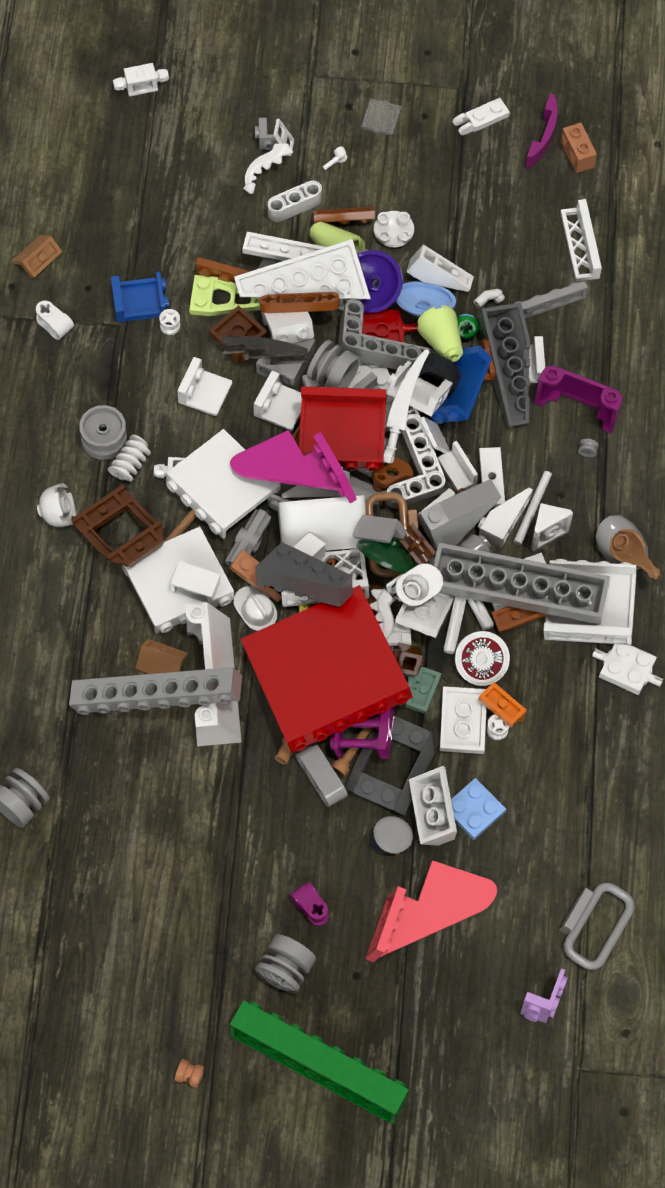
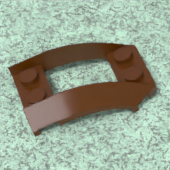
[71,484,164,567]

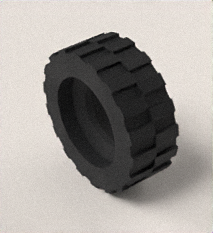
[418,354,461,398]

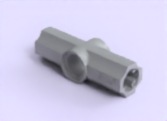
[225,509,271,566]

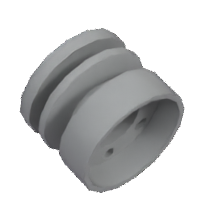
[307,340,361,388]
[0,768,50,828]
[255,934,316,994]

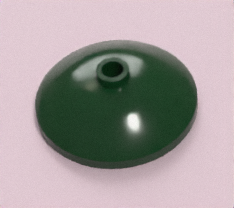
[356,538,416,574]

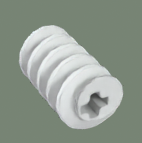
[108,435,151,482]

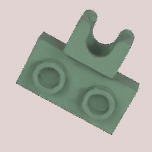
[403,667,442,714]

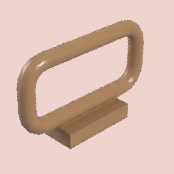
[366,492,418,578]

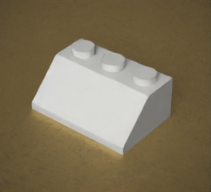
[409,766,457,846]

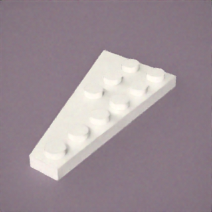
[234,239,371,299]

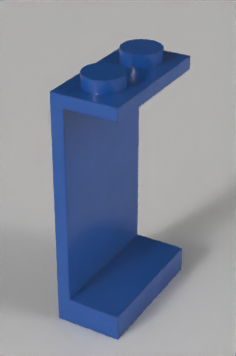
[428,346,492,424]

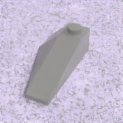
[417,479,501,552]

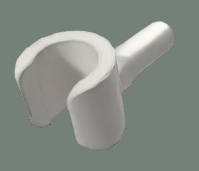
[322,147,347,170]

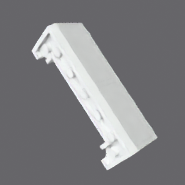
[185,602,241,746]

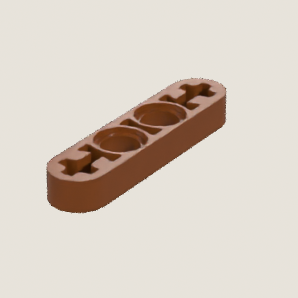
[259,292,340,313]

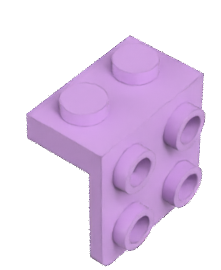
[520,968,568,1023]

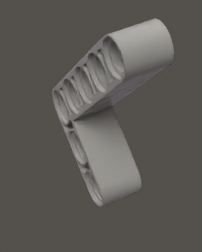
[338,299,440,376]

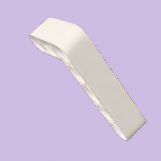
[385,405,445,509]

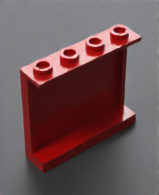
[299,386,387,471]

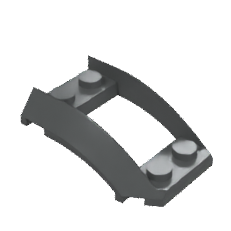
[345,716,435,816]

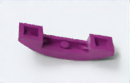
[525,93,557,168]

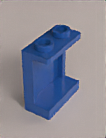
[111,271,169,322]

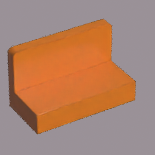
[478,682,527,728]

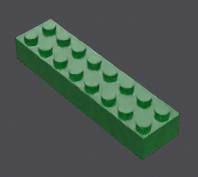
[230,1000,409,1125]

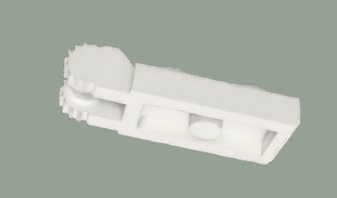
[453,98,510,135]

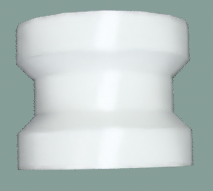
[159,309,180,335]
[487,714,510,740]

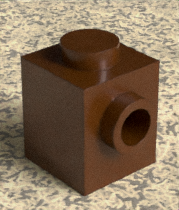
[392,642,424,676]

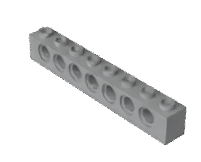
[69,667,242,715]

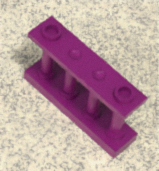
[331,706,395,759]

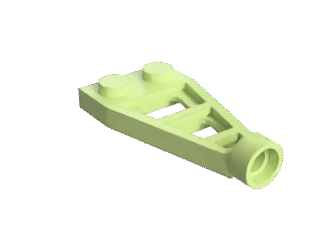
[189,275,260,316]

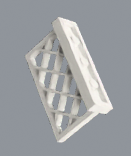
[281,549,369,607]

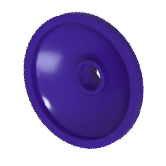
[347,250,403,313]

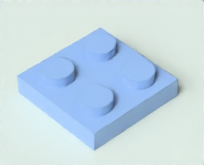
[451,778,506,840]

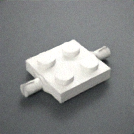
[592,644,663,695]

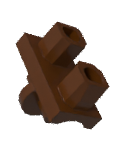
[397,523,436,565]

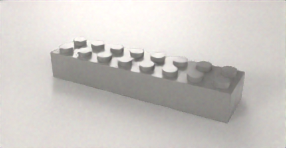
[434,543,610,625]

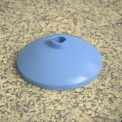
[396,282,456,317]

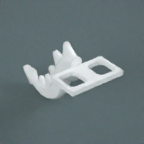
[243,119,294,194]
[370,574,403,640]

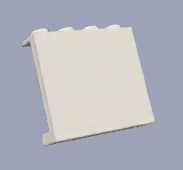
[166,429,281,539]
[122,527,234,634]
[544,559,636,645]

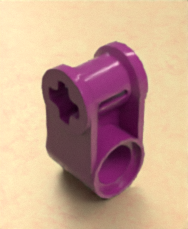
[289,881,329,926]

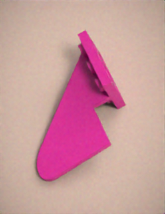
[230,430,357,503]

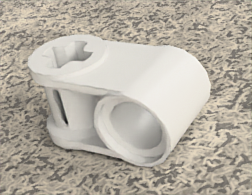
[36,301,74,340]

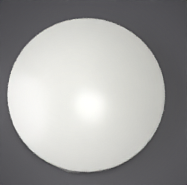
[374,211,414,247]

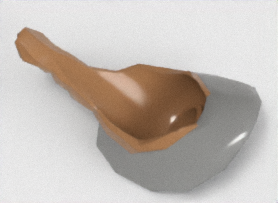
[595,515,660,579]

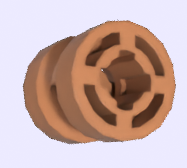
[175,1058,205,1088]

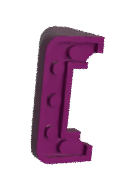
[534,366,625,434]

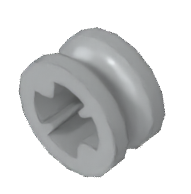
[578,439,599,457]

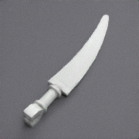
[384,350,429,463]

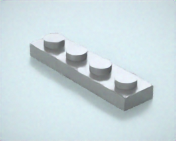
[514,281,588,318]

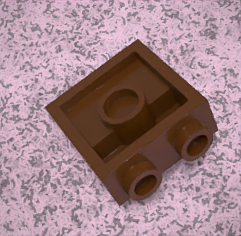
[209,305,268,364]

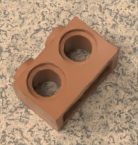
[560,123,597,173]

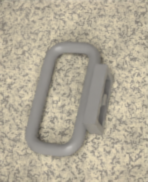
[559,883,635,970]

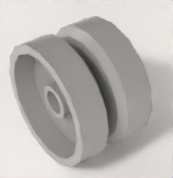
[80,405,127,460]

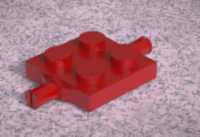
[362,309,417,343]

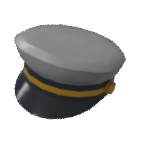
[370,816,413,856]

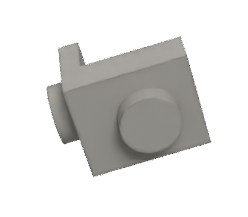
[255,118,279,150]

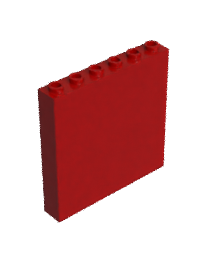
[240,585,413,753]

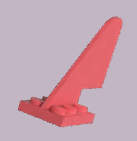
[365,860,497,962]

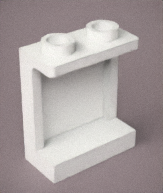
[261,311,314,347]
[387,361,453,416]

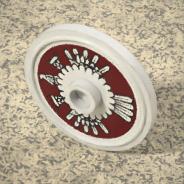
[455,631,510,686]

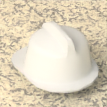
[395,564,443,606]
[234,586,277,631]

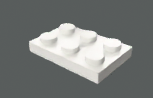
[395,592,455,638]
[440,686,486,754]

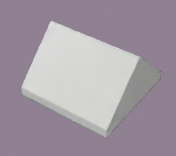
[531,503,573,552]

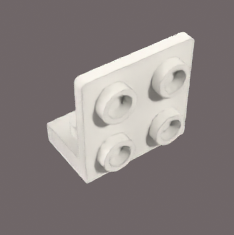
[177,357,232,416]
[254,371,301,431]

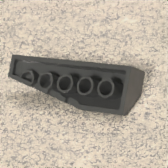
[476,303,530,427]

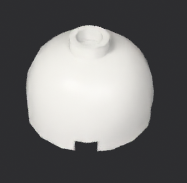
[37,483,76,527]

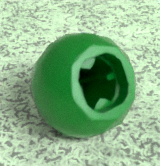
[457,314,479,340]

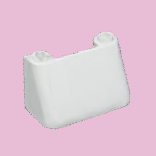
[277,495,366,550]

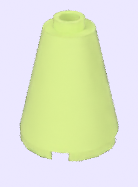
[310,222,365,252]
[417,305,463,362]

